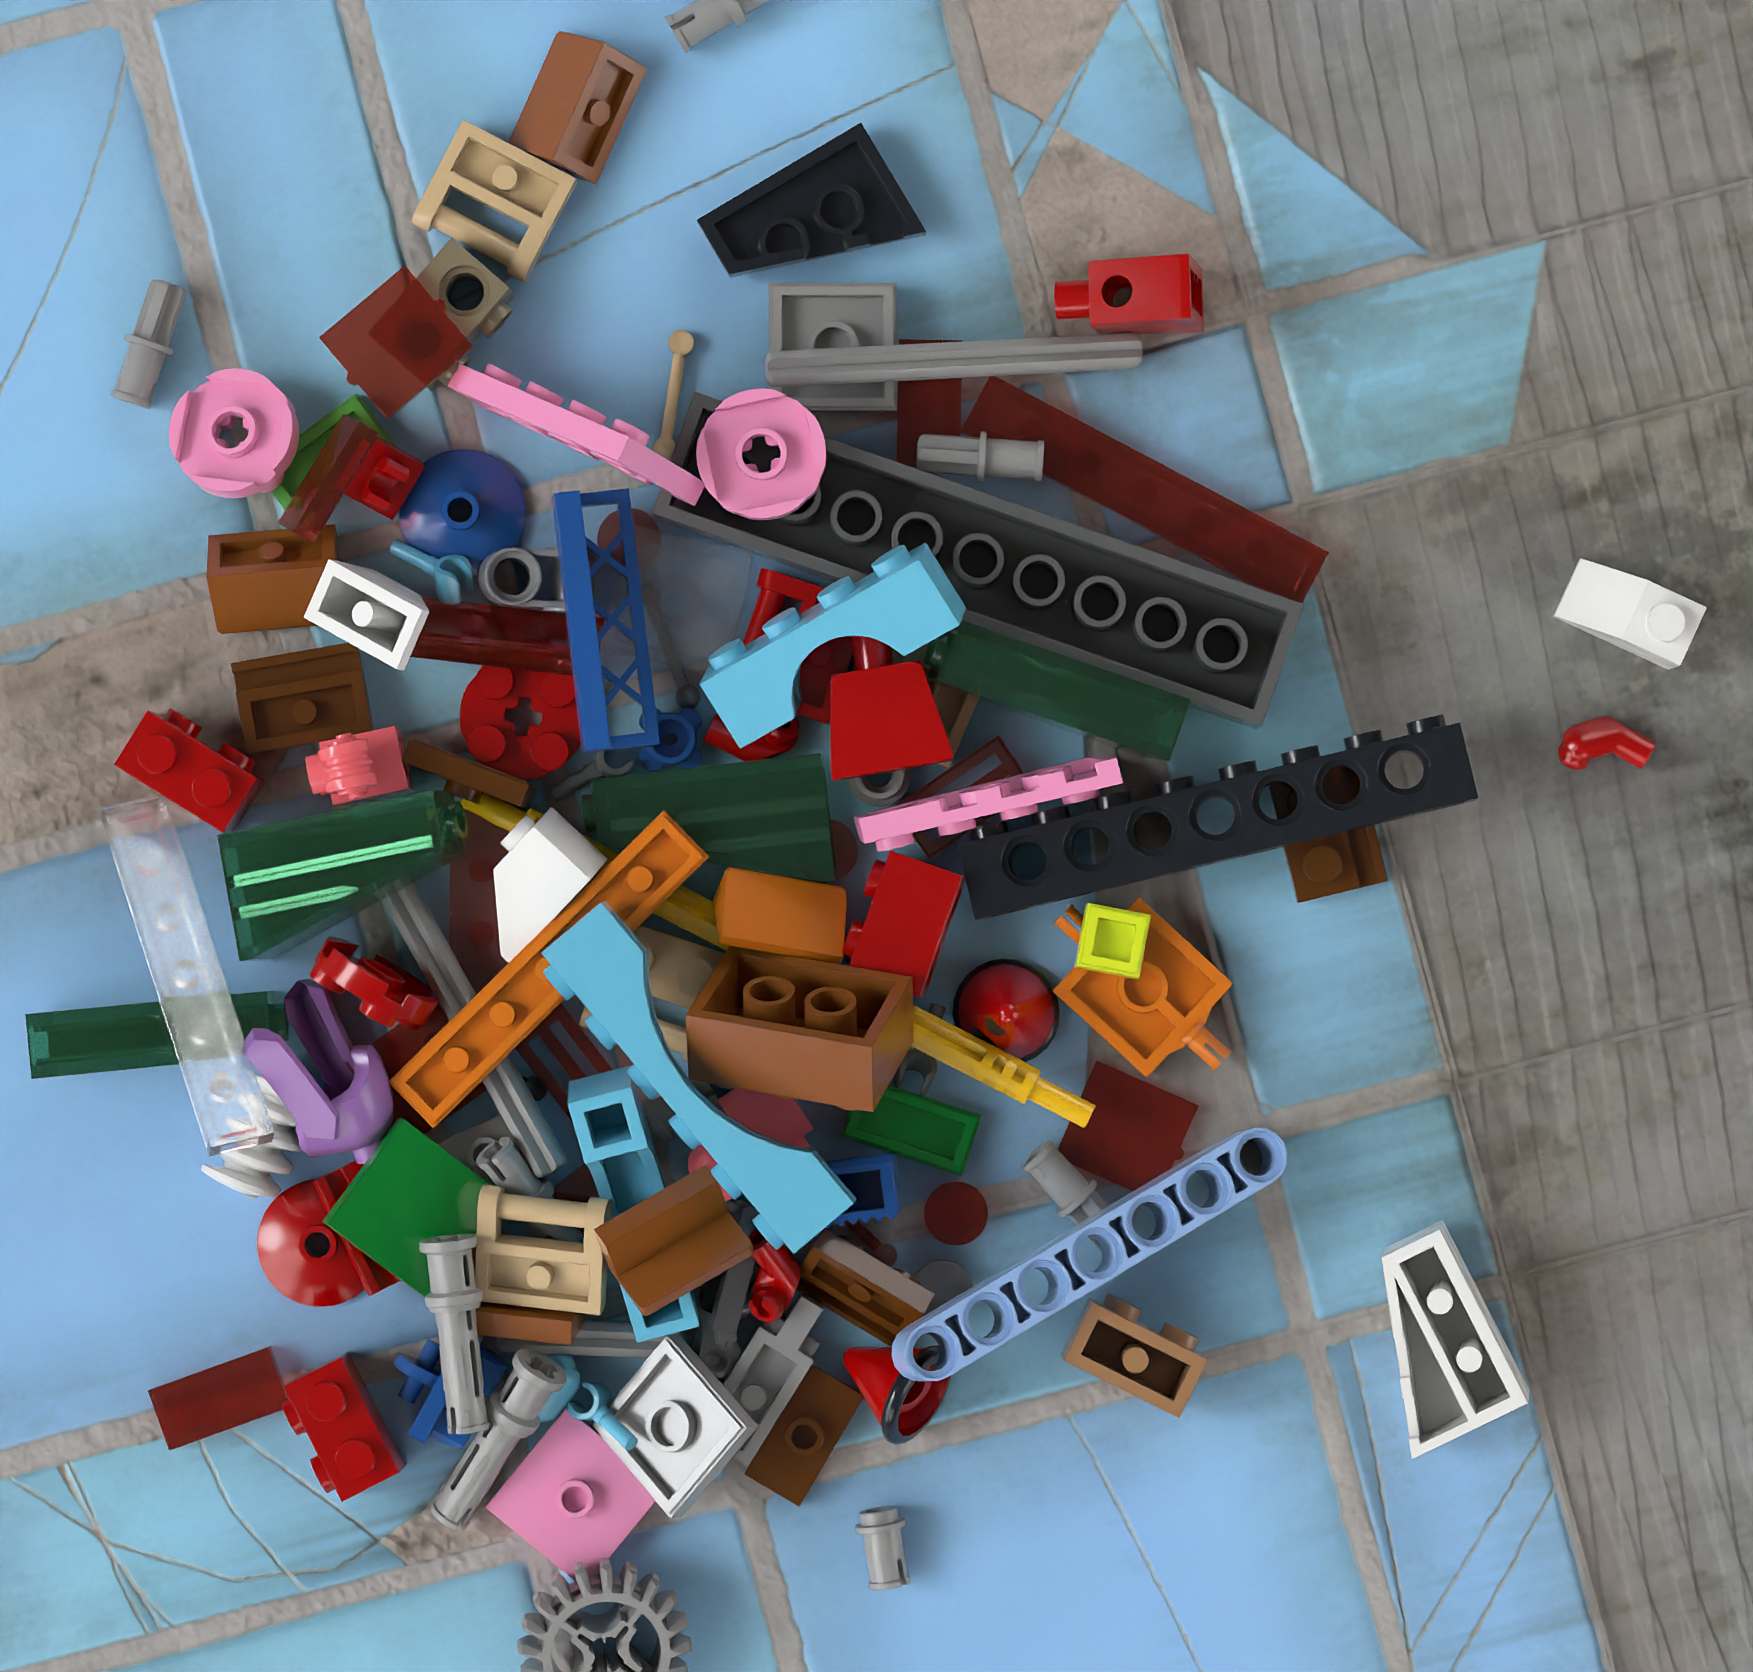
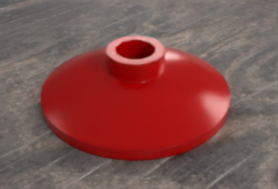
[257,1179,365,1307]

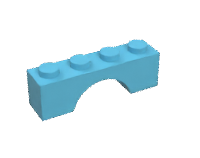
[699,543,966,749]
[567,1065,699,1343]

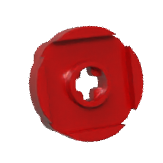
[459,653,581,781]
[309,936,439,1030]

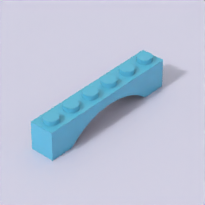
[541,902,856,1254]

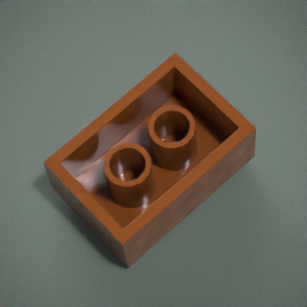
[685,946,914,1112]

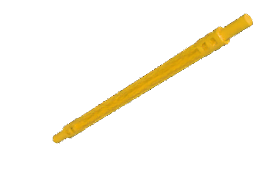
[460,793,1096,1128]

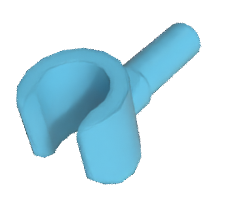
[390,539,474,605]
[567,1382,638,1451]

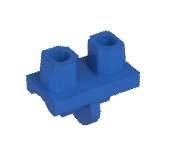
[393,1335,508,1449]

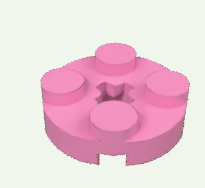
[169,368,299,498]
[696,388,826,520]

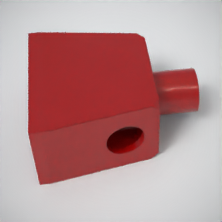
[1054,254,1204,334]
[830,636,953,782]

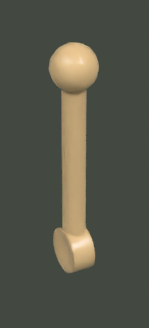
[652,330,694,461]

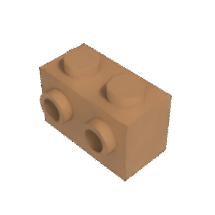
[1061,1293,1208,1418]

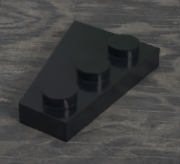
[697,123,926,278]

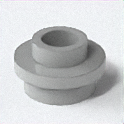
[848,769,911,807]

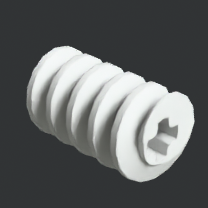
[200,1073,329,1199]

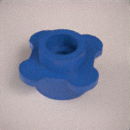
[639,707,702,771]

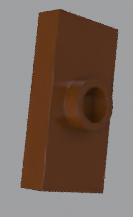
[402,739,536,810]
[744,1364,864,1507]

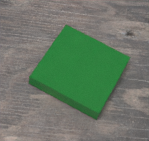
[322,1117,490,1298]

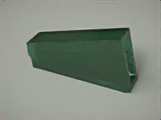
[924,620,1191,761]
[582,753,838,883]
[217,790,468,961]
[25,991,289,1079]

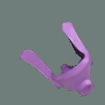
[243,979,394,1164]

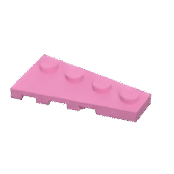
[447,364,705,506]
[853,754,1123,852]

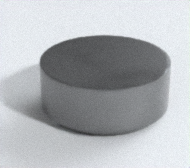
[914,1260,973,1317]

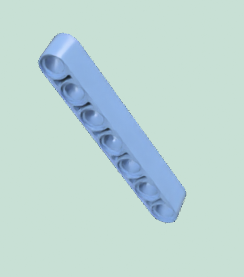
[891,1128,1287,1381]

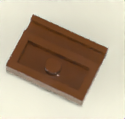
[231,642,374,755]
[1268,768,1388,903]
[796,1228,935,1347]

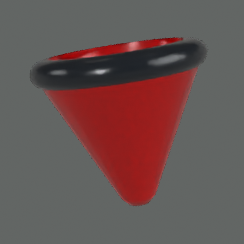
[952,958,1060,1062]
[843,1345,951,1445]

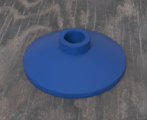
[399,449,526,576]

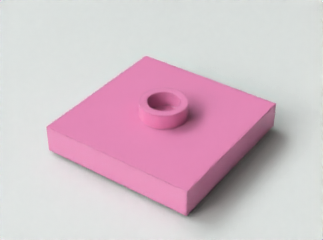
[485,1407,655,1581]

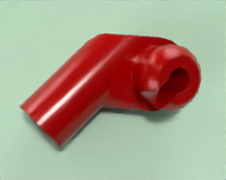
[1558,716,1656,770]
[748,1229,801,1322]

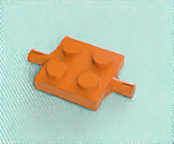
[1052,897,1233,1078]

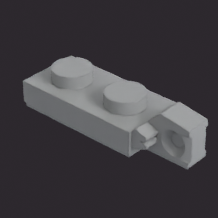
[723,1294,824,1469]

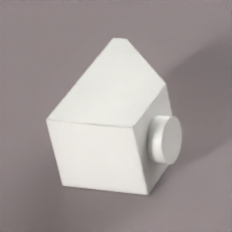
[1553,558,1707,670]
[304,559,429,671]
[493,807,608,963]

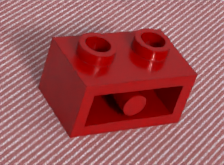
[114,708,266,835]
[842,850,966,998]
[281,1351,406,1502]

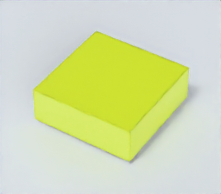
[1074,903,1151,979]

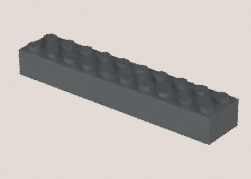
[652,392,1304,729]

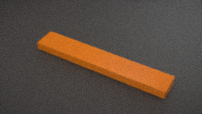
[388,811,710,1128]

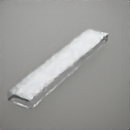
[101,795,274,1157]

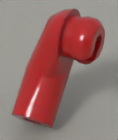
[702,713,800,765]

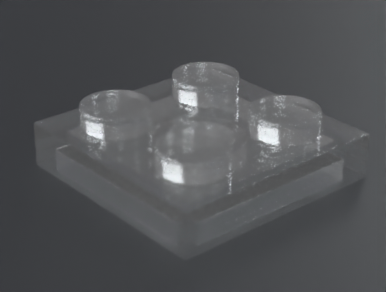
[601,525,754,673]

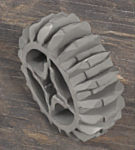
[517,1557,692,1672]

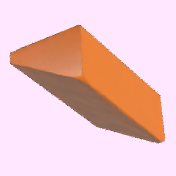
[712,867,847,964]

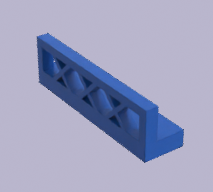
[551,488,660,753]

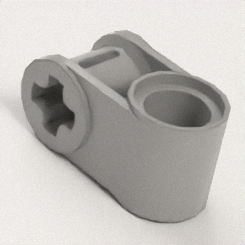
[477,547,600,614]

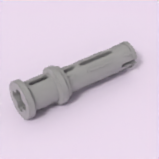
[419,1234,489,1434]
[431,1348,567,1530]

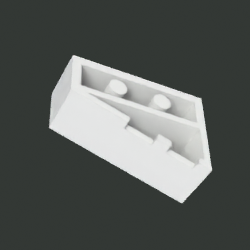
[1382,1220,1530,1459]

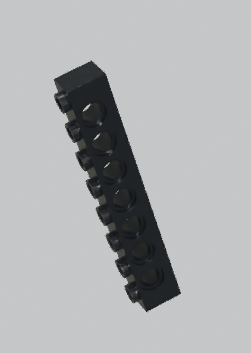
[957,715,1478,920]

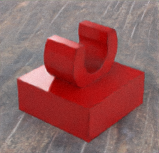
[334,431,425,521]

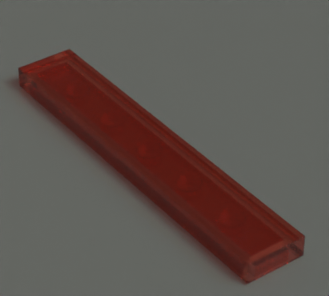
[961,376,1329,603]

